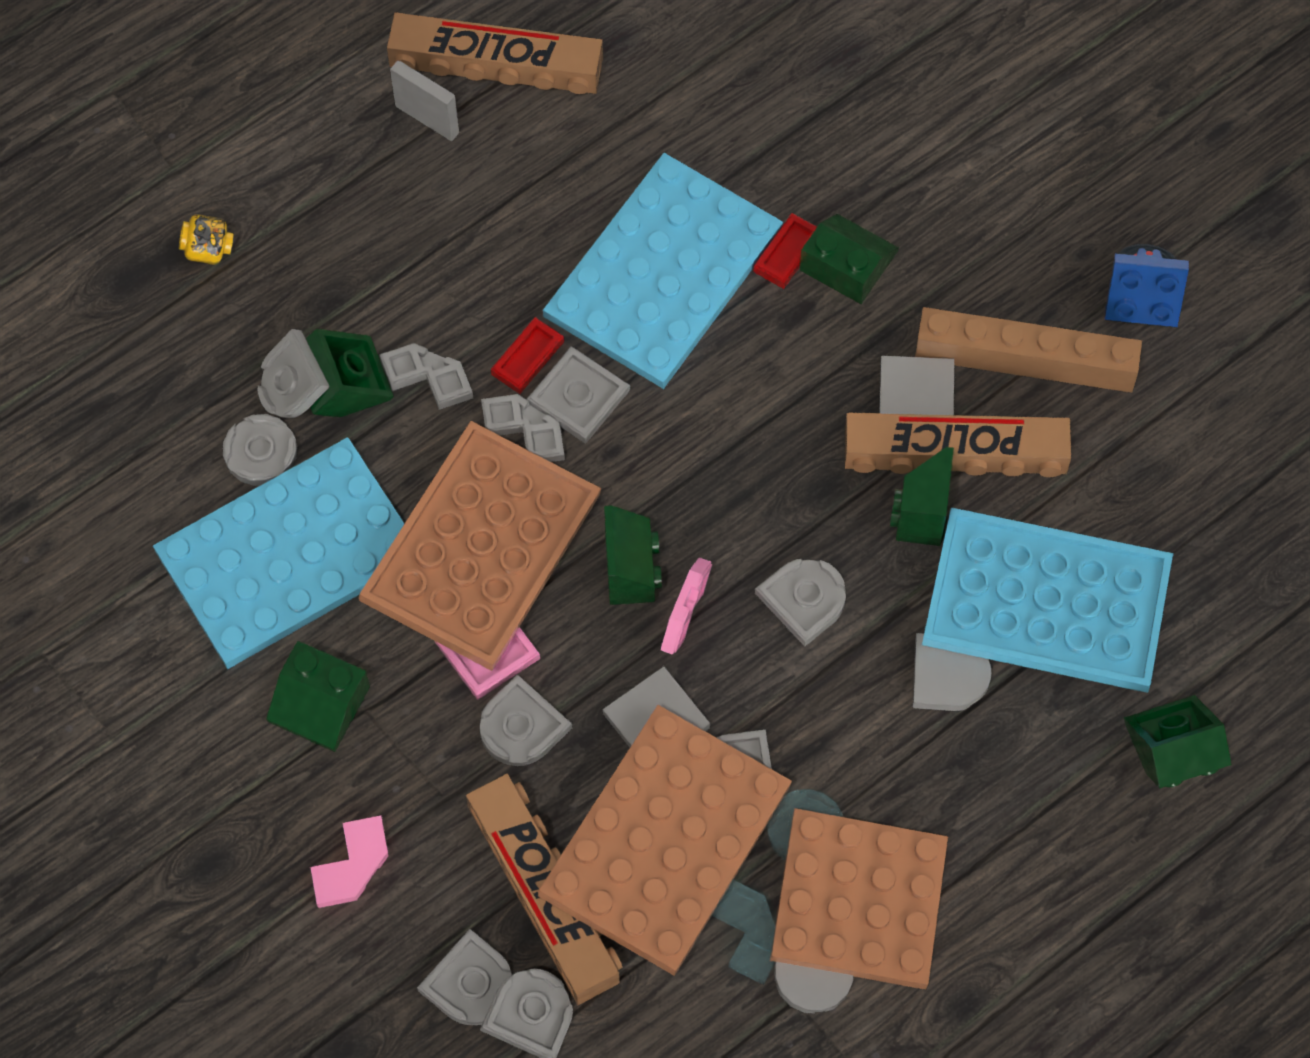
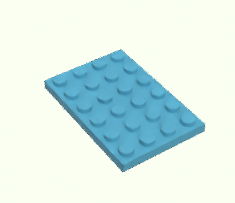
[543,153,783,389]
[153,437,404,669]
[922,508,1173,693]

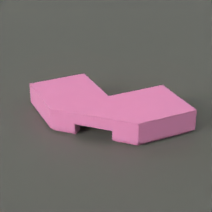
[661,558,712,654]
[310,816,389,908]

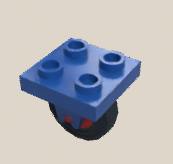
[1105,244,1189,327]

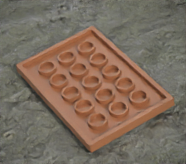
[359,421,601,671]
[538,705,792,976]

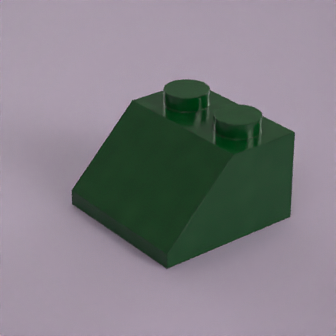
[800,214,899,304]
[306,329,394,417]
[890,447,954,546]
[604,505,662,605]
[266,641,370,752]
[1124,695,1232,789]

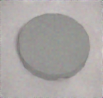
[223,414,297,486]
[774,962,853,1014]

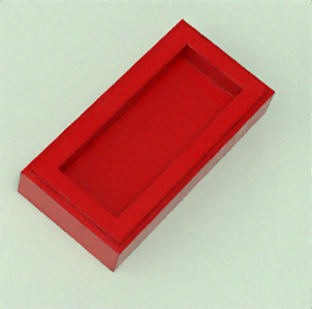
[753,213,817,289]
[491,317,564,394]

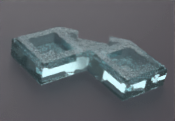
[712,880,776,985]

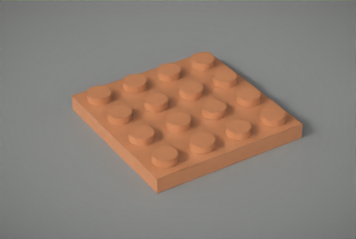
[770,808,948,990]

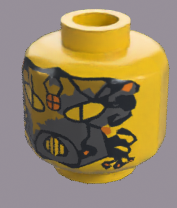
[179,214,233,264]

